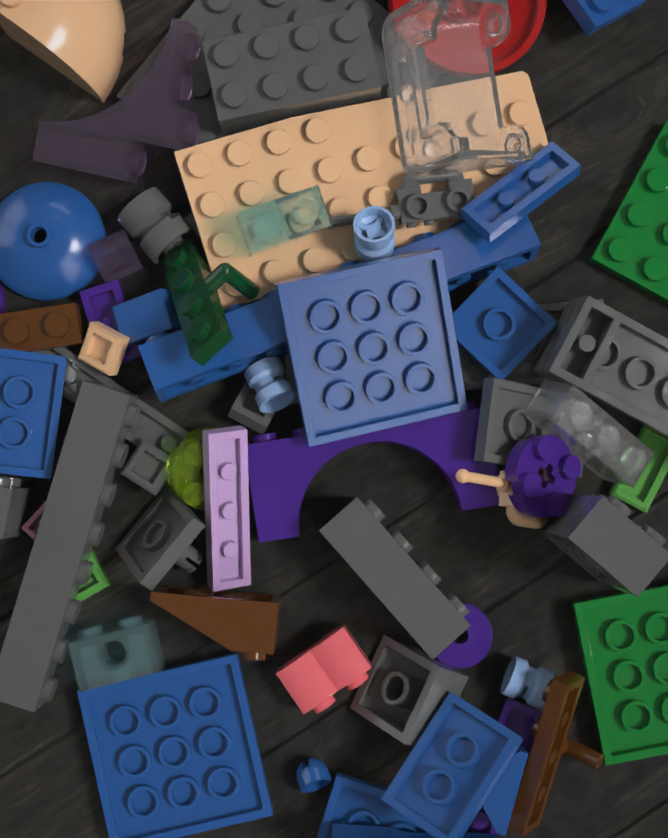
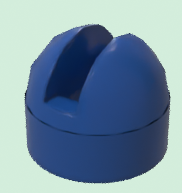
[296,758,332,793]

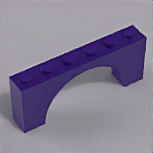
[248,401,499,543]

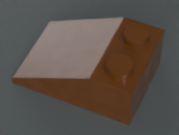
[150,585,282,660]

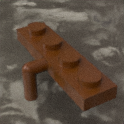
[508,671,604,837]

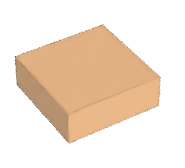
[78,321,130,376]

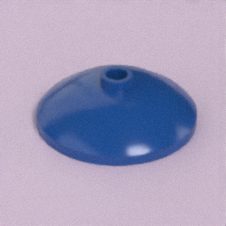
[0,182,107,301]

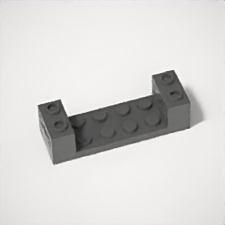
[532,295,668,438]

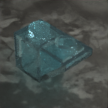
[236,185,332,257]

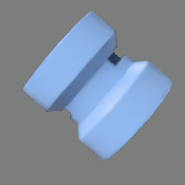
[353,206,395,262]
[244,357,297,413]
[500,656,554,710]

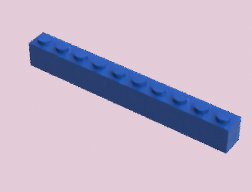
[138,215,541,403]

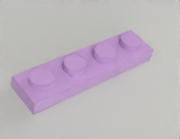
[202,425,251,592]

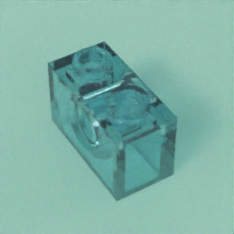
[68,615,166,692]

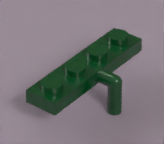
[162,236,260,366]

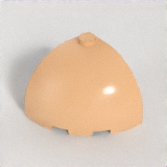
[0,0,126,103]

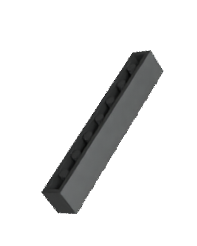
[0,381,141,712]

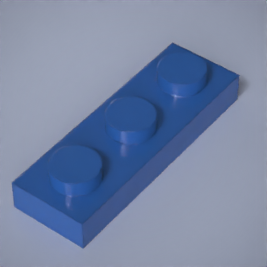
[461,141,581,243]

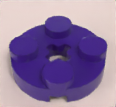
[505,434,582,518]

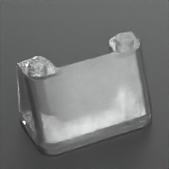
[382,0,533,177]

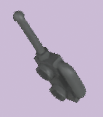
[323,165,475,230]

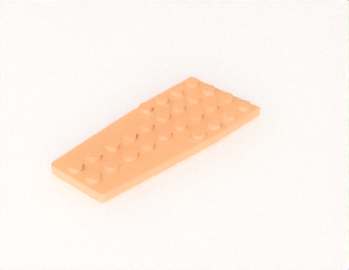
[174,71,548,310]

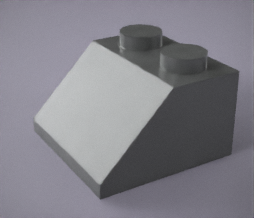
[350,635,469,747]

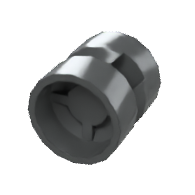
[117,187,194,264]

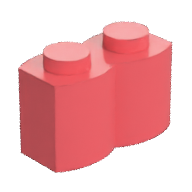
[276,623,371,714]

